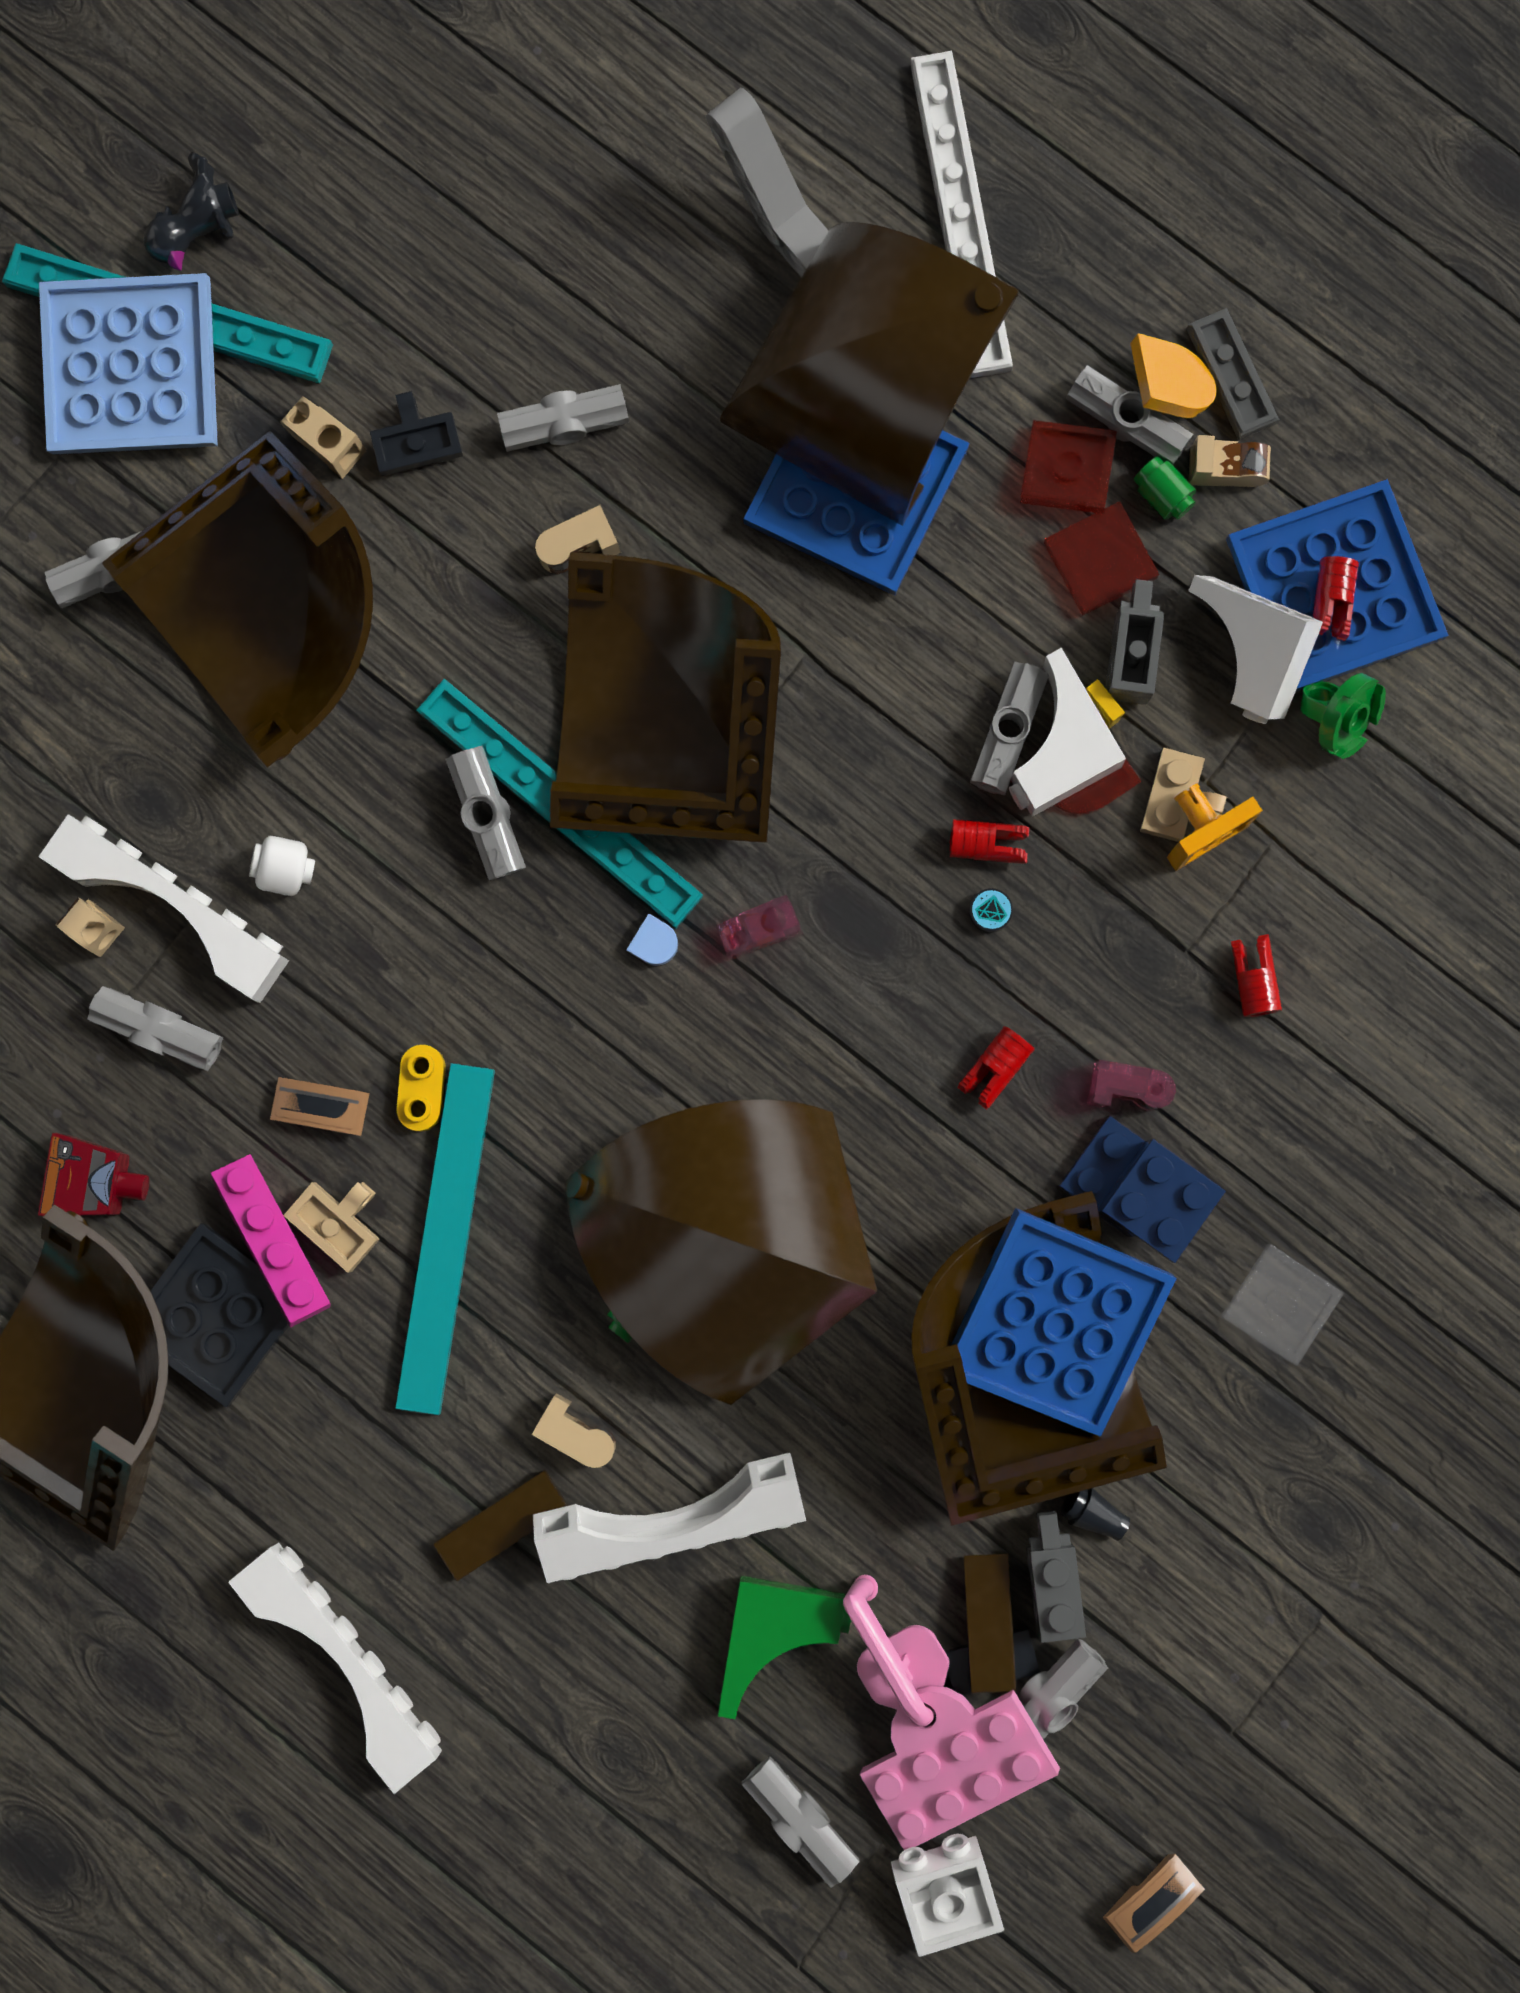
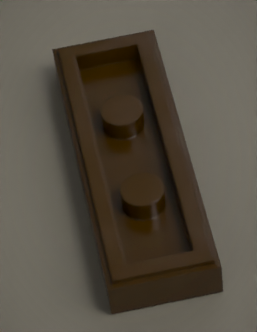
[433,1469,569,1581]
[964,1554,1016,1693]

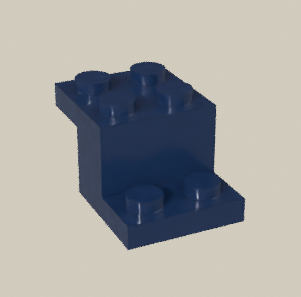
[1058,1116,1226,1263]

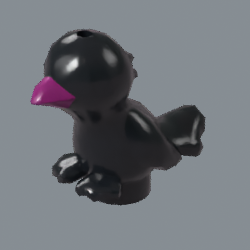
[144,152,239,271]

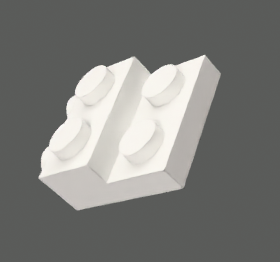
[891,1834,1004,1957]

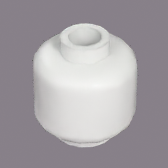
[249,836,315,896]

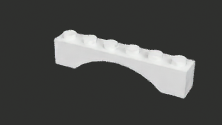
[39,814,289,1003]
[533,1453,806,1583]
[228,1543,442,1794]

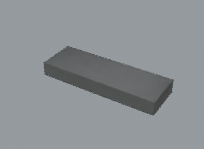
[1186,308,1279,440]

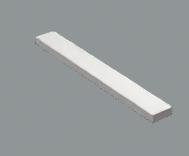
[911,51,1013,378]

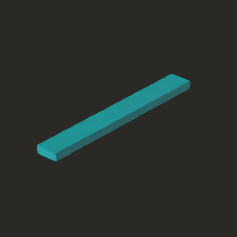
[2,243,333,384]
[417,679,704,929]
[396,1063,495,1415]

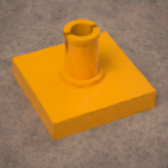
[1167,783,1263,871]

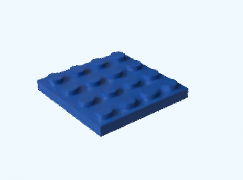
[743,431,970,596]
[1226,479,1449,692]
[951,1208,1177,1437]

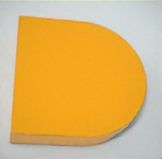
[1130,333,1216,418]

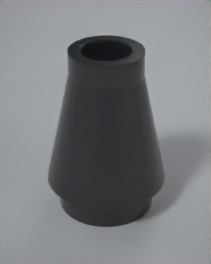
[1061,1488,1130,1541]

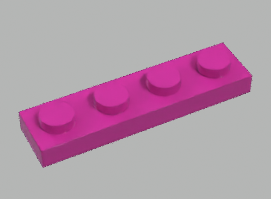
[211,1154,330,1328]

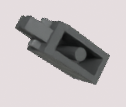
[1105,579,1164,705]
[1026,1511,1086,1643]

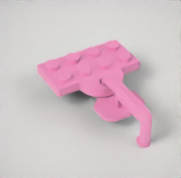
[843,1575,1060,1850]

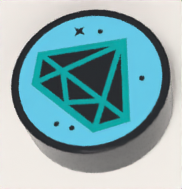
[969,888,1013,933]

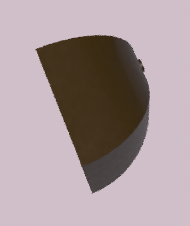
[720,222,1019,526]
[102,431,373,768]
[550,552,781,843]
[564,1099,877,1405]
[911,1191,1167,1526]
[0,1204,168,1551]

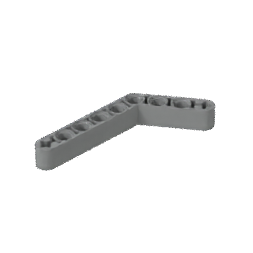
[705,87,829,278]

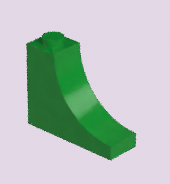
[718,1576,851,1719]

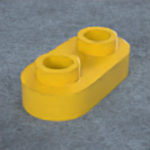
[397,1045,446,1132]

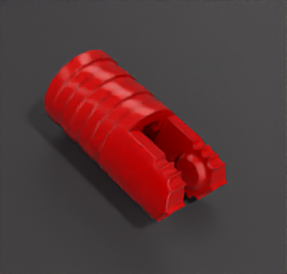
[1313,556,1359,641]
[949,819,1029,864]
[1231,934,1282,1017]
[957,1026,1035,1110]

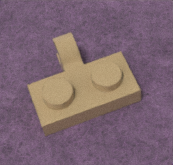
[1140,747,1227,842]
[283,1182,380,1273]

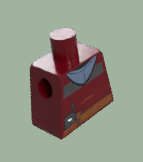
[38,1133,149,1216]

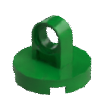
[1300,673,1386,759]

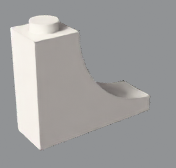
[1189,575,1323,724]
[1009,648,1126,817]

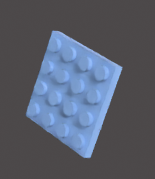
[39,273,218,454]

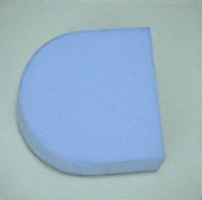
[627,914,678,966]

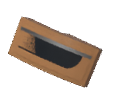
[270,1077,370,1136]
[1103,1854,1205,1953]

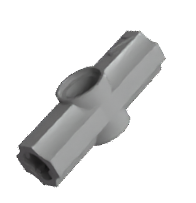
[1066,365,1193,465]
[497,384,629,452]
[45,532,140,608]
[970,662,1049,795]
[446,746,526,880]
[87,986,223,1071]
[1019,1639,1108,1739]
[742,1756,859,1888]

